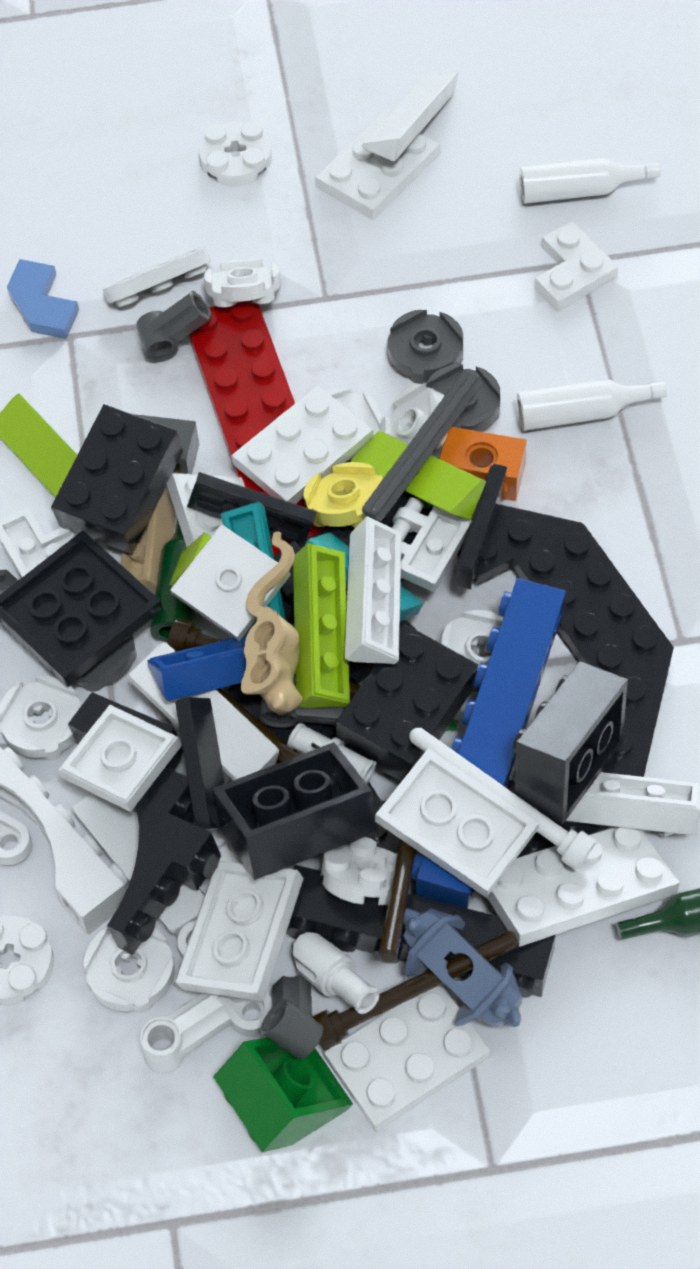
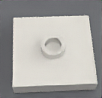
[170,525,291,641]
[58,705,182,812]

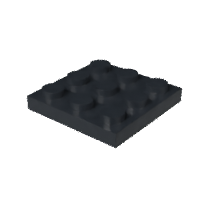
[0,530,163,687]

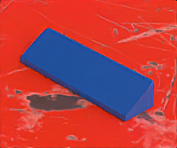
[147,623,295,701]

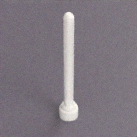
[409,728,597,870]

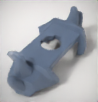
[403,908,522,1027]

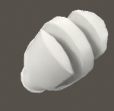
[293,932,379,1014]

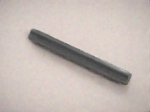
[362,370,482,522]

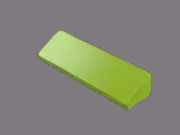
[0,393,77,498]
[350,431,486,520]
[293,543,350,708]

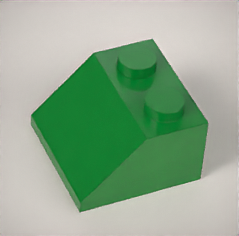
[213,1038,353,1152]

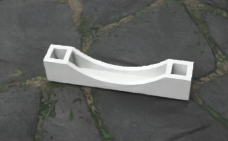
[0,747,129,935]

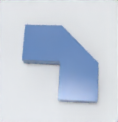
[7,259,79,339]

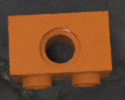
[440,427,527,501]

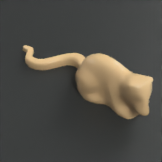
[241,531,303,715]

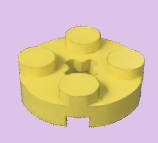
[303,462,383,528]

